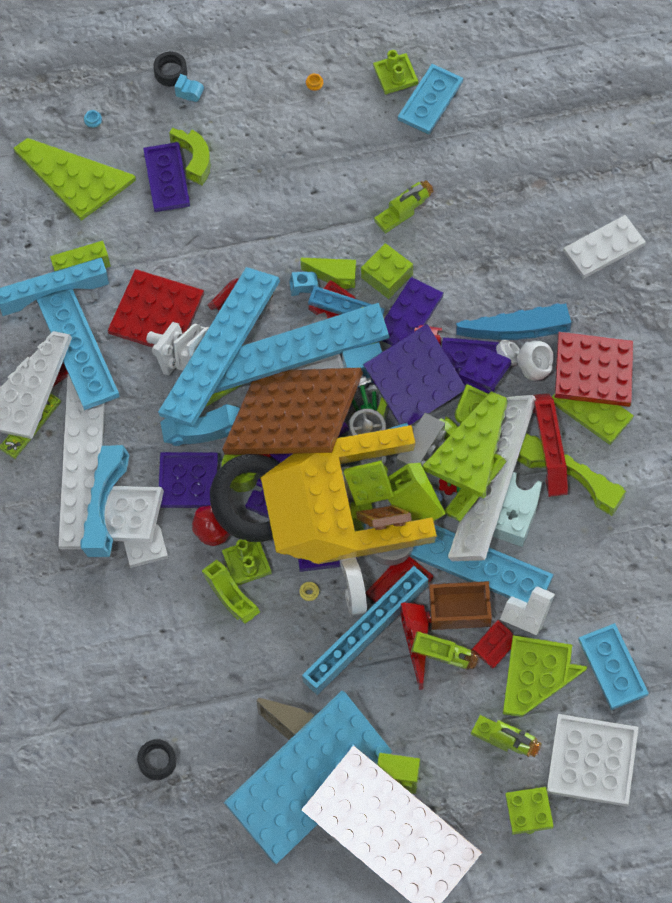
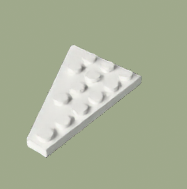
[0,331,72,439]

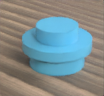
[84,110,102,128]

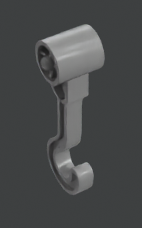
[347,409,414,565]

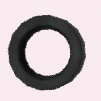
[153,51,187,87]
[137,739,176,780]

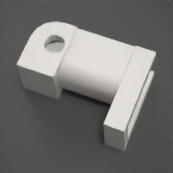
[173,324,209,370]

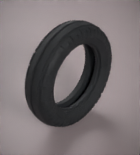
[210,454,280,542]

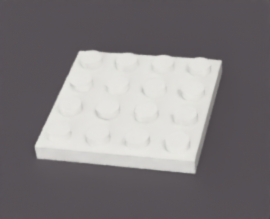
[547,714,639,807]

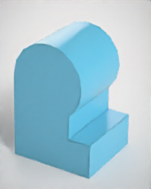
[174,74,204,102]
[289,272,319,296]

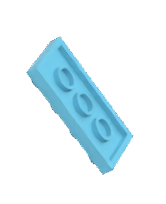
[398,64,463,134]
[578,623,649,710]

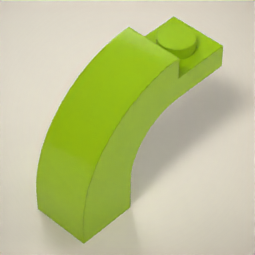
[169,127,211,186]
[202,560,260,624]

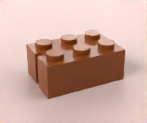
[429,581,492,630]

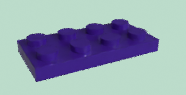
[143,142,190,212]
[381,277,444,346]

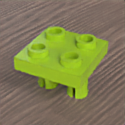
[373,50,418,95]
[344,460,394,506]
[222,539,272,586]
[505,787,554,835]

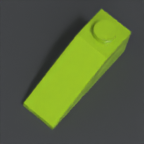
[300,257,356,289]

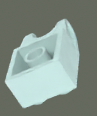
[492,472,542,547]

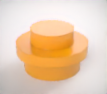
[306,73,323,91]

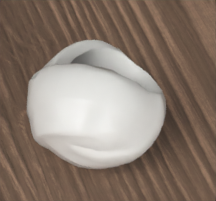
[517,341,553,381]

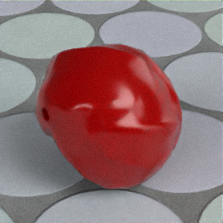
[192,505,230,546]

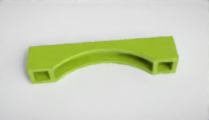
[517,433,626,516]

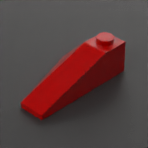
[400,602,431,690]

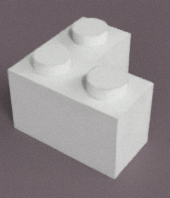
[500,587,555,635]

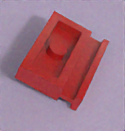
[471,620,513,669]

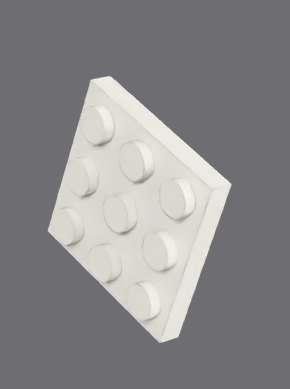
[105,486,164,542]

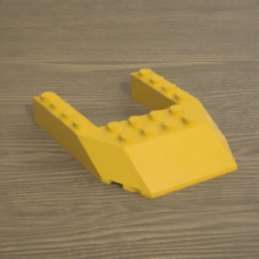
[261,425,437,564]

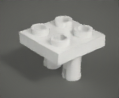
[147,322,183,376]

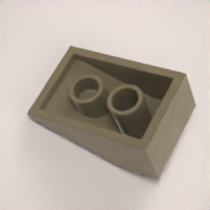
[256,698,314,740]

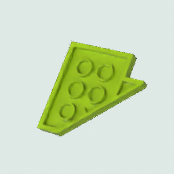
[502,635,587,717]

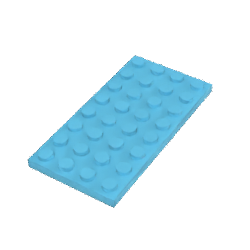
[224,691,393,864]

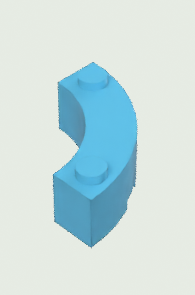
[160,404,240,446]

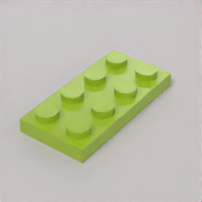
[552,393,634,445]

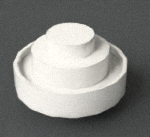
[496,340,520,366]

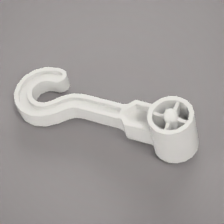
[339,466,367,618]

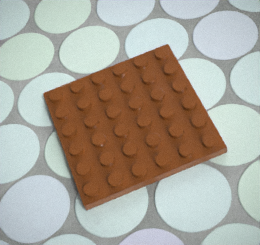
[222,368,363,455]

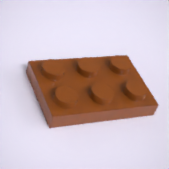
[356,505,412,530]

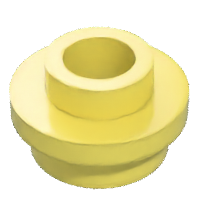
[299,582,319,601]

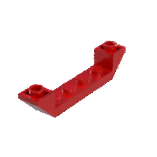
[533,393,568,497]

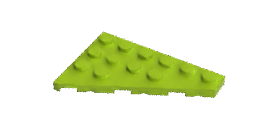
[13,138,136,221]
[422,392,508,499]

